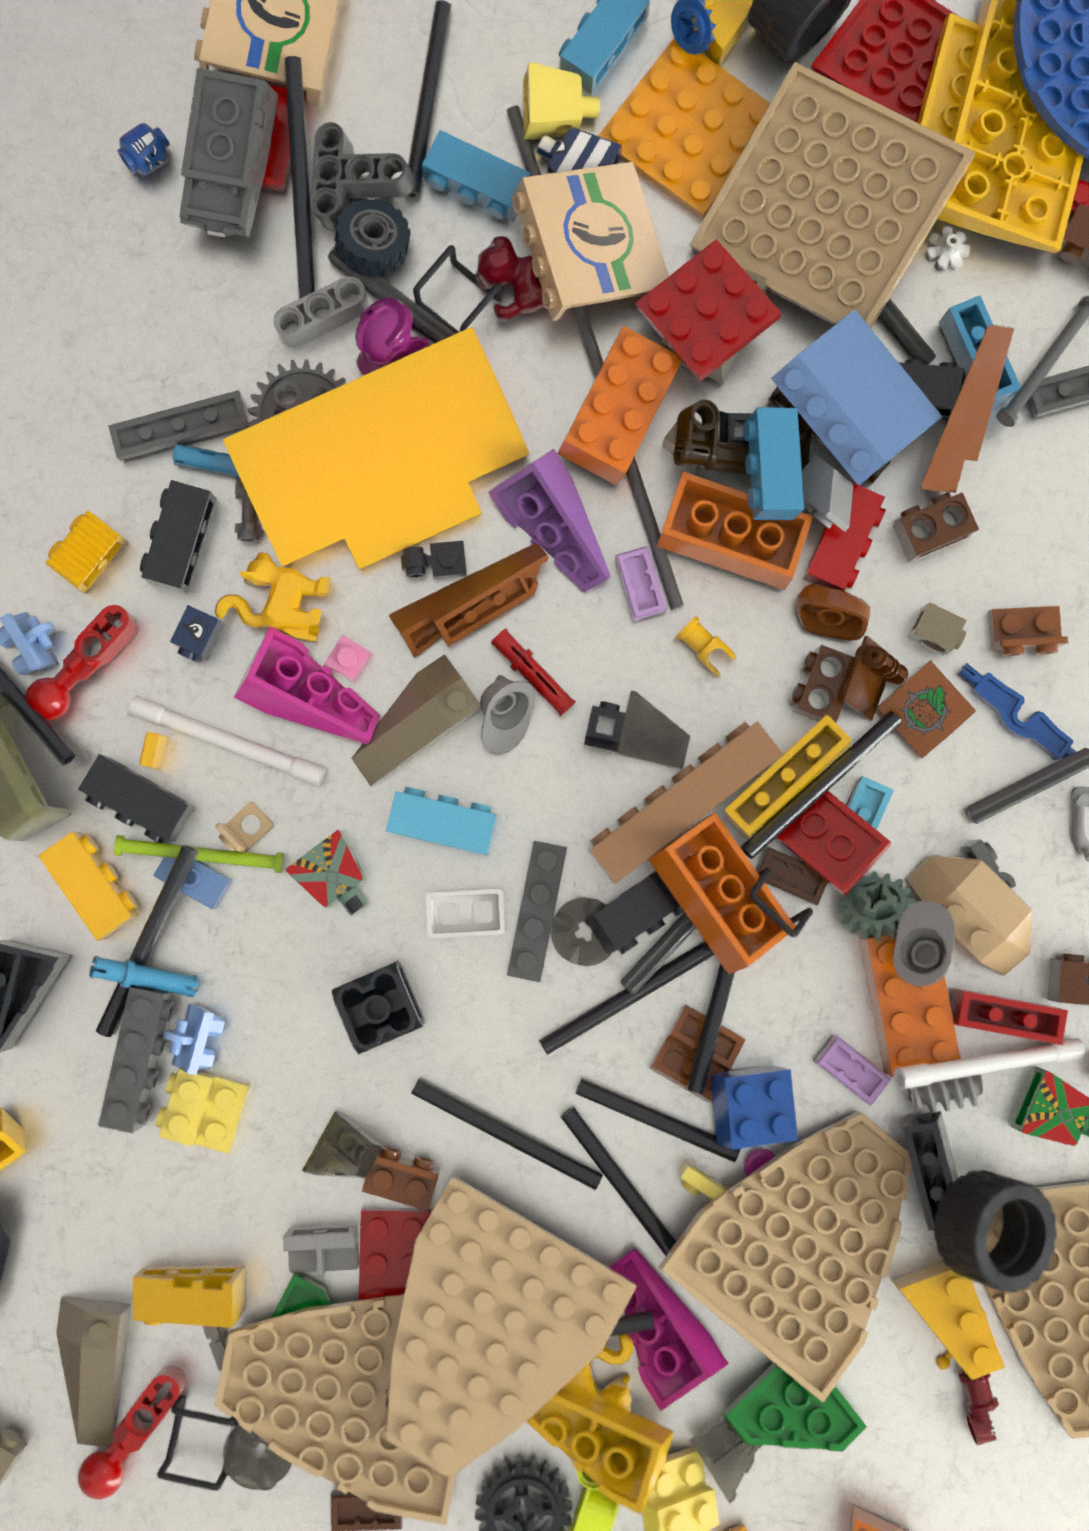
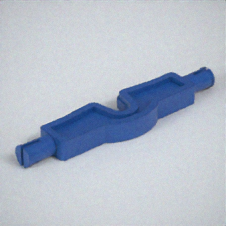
[958,662,1077,760]

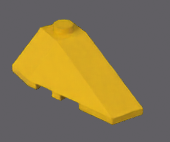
[526,1390,674,1514]

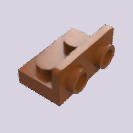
[988,606,1068,656]
[361,1146,441,1211]

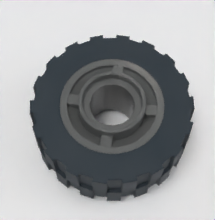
[334,198,411,278]

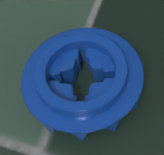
[671,0,716,55]

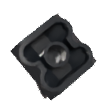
[331,961,425,1055]

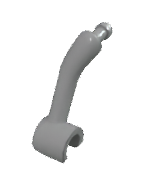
[1071,786,1089,862]

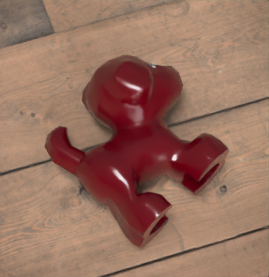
[475,236,545,319]

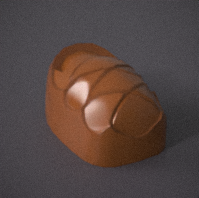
[796,583,871,640]

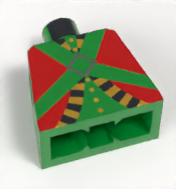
[1011,1067,1089,1146]

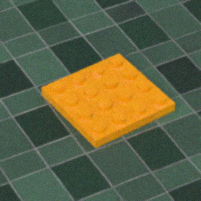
[598,38,771,220]

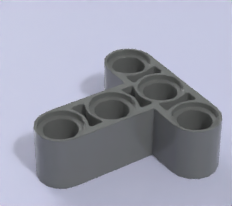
[310,122,416,231]

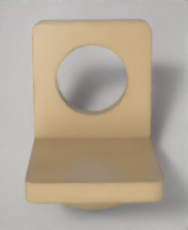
[215,802,274,852]

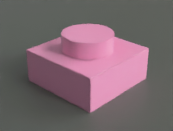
[325,635,373,683]

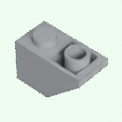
[802,454,853,532]

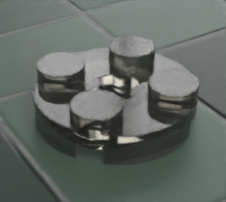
[551,897,612,966]
[223,1422,292,1491]

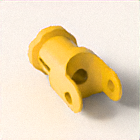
[675,616,737,676]

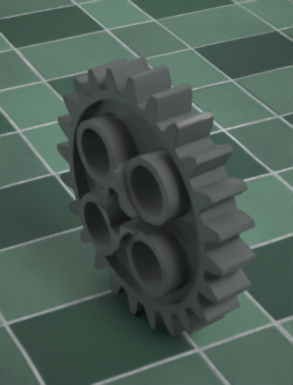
[248,359,346,427]

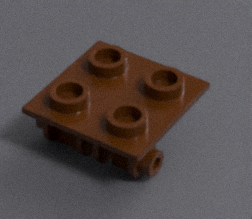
[841,635,908,721]

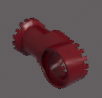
[958,1371,999,1446]

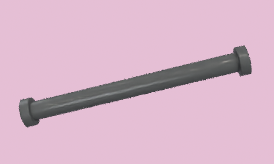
[996,296,1089,427]

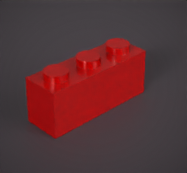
[802,481,886,591]
[950,988,1068,1045]

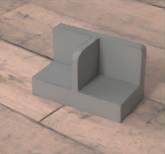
[283,1226,359,1277]

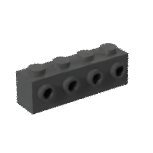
[98,986,174,1133]

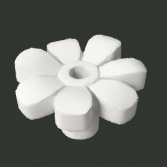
[926,226,970,270]

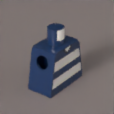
[537,127,622,174]

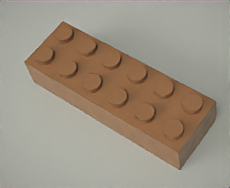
[588,721,783,884]

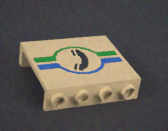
[194,0,340,105]
[512,162,669,321]

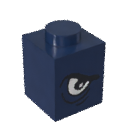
[170,605,225,662]

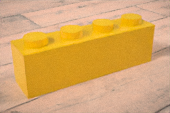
[724,714,852,840]

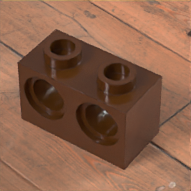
[893,492,979,562]
[790,645,855,723]

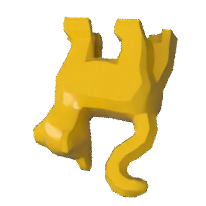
[215,552,331,643]
[561,1334,634,1413]

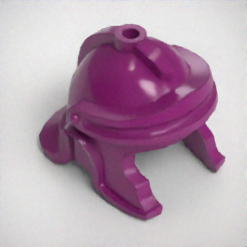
[355,298,431,375]

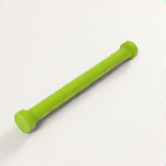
[114,835,284,873]

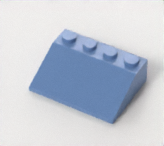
[771,309,943,486]

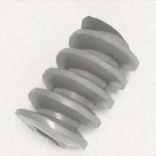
[905,1074,983,1116]

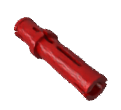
[491,628,576,716]

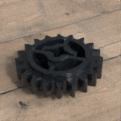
[475,1457,572,1531]

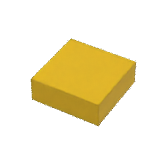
[139,732,167,770]

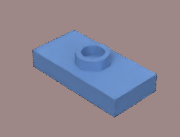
[153,857,232,910]

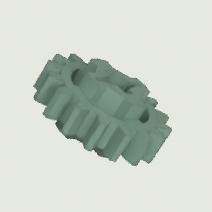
[838,871,915,942]

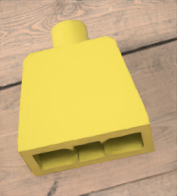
[523,62,600,140]

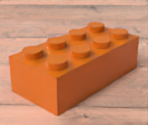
[557,325,682,486]
[657,471,813,590]
[648,812,795,974]
[858,930,961,1078]

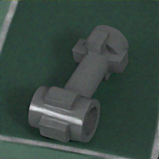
[234,478,261,542]

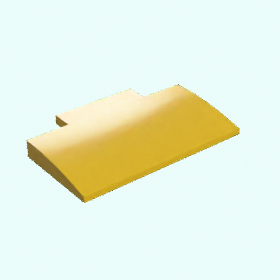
[917,0,1084,253]
[222,327,530,569]

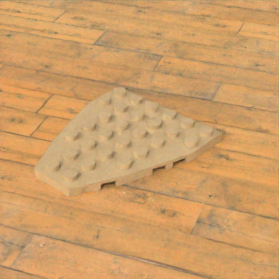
[658,1112,912,1402]
[386,1175,637,1478]
[986,1181,1089,1439]
[215,1294,456,1525]

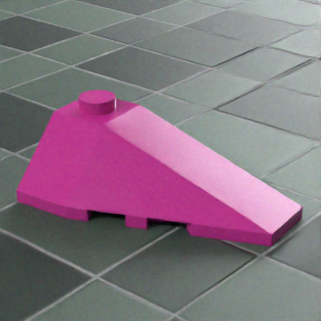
[234,627,380,744]
[609,1248,729,1411]

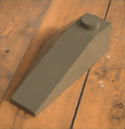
[351,654,482,786]
[56,1296,132,1447]

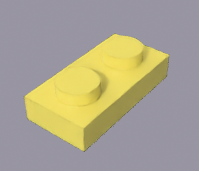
[678,1160,728,1201]

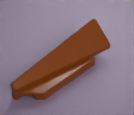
[921,324,1014,493]
[389,543,549,658]

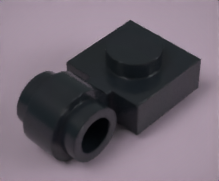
[400,540,467,579]

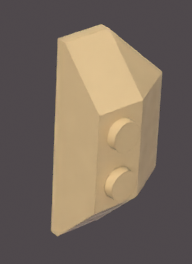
[906,855,1032,976]

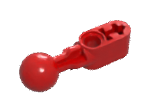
[25,605,138,721]
[77,1366,187,1500]

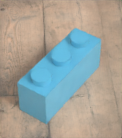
[386,787,497,855]

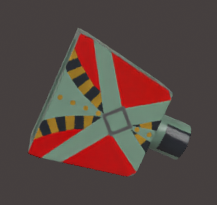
[285,830,367,916]

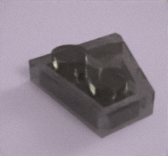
[616,690,690,770]
[302,1111,382,1178]
[690,1416,762,1503]

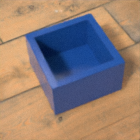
[710,1066,798,1150]

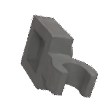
[961,839,1016,888]

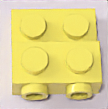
[155,1068,250,1154]
[642,1446,719,1531]

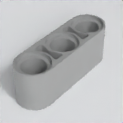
[273,276,368,347]

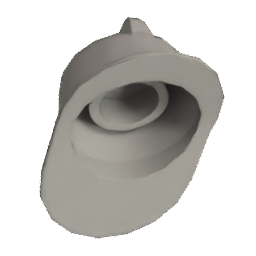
[480,675,535,754]
[894,901,955,986]

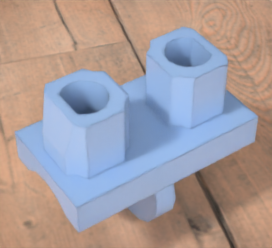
[0,612,58,675]
[163,1004,225,1075]

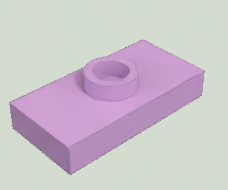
[615,546,667,621]
[814,1035,892,1106]

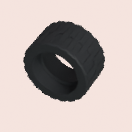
[748,0,852,62]
[934,1170,1057,1293]

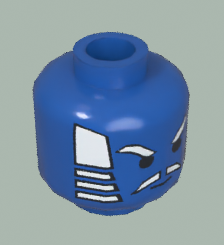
[117,123,170,176]

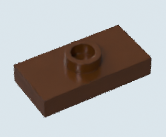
[756,847,828,906]
[330,1490,403,1531]

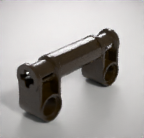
[673,399,812,477]

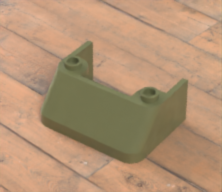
[0,694,71,841]

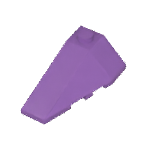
[488,449,611,592]

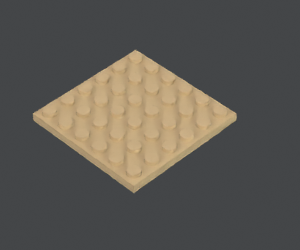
[689,62,975,328]

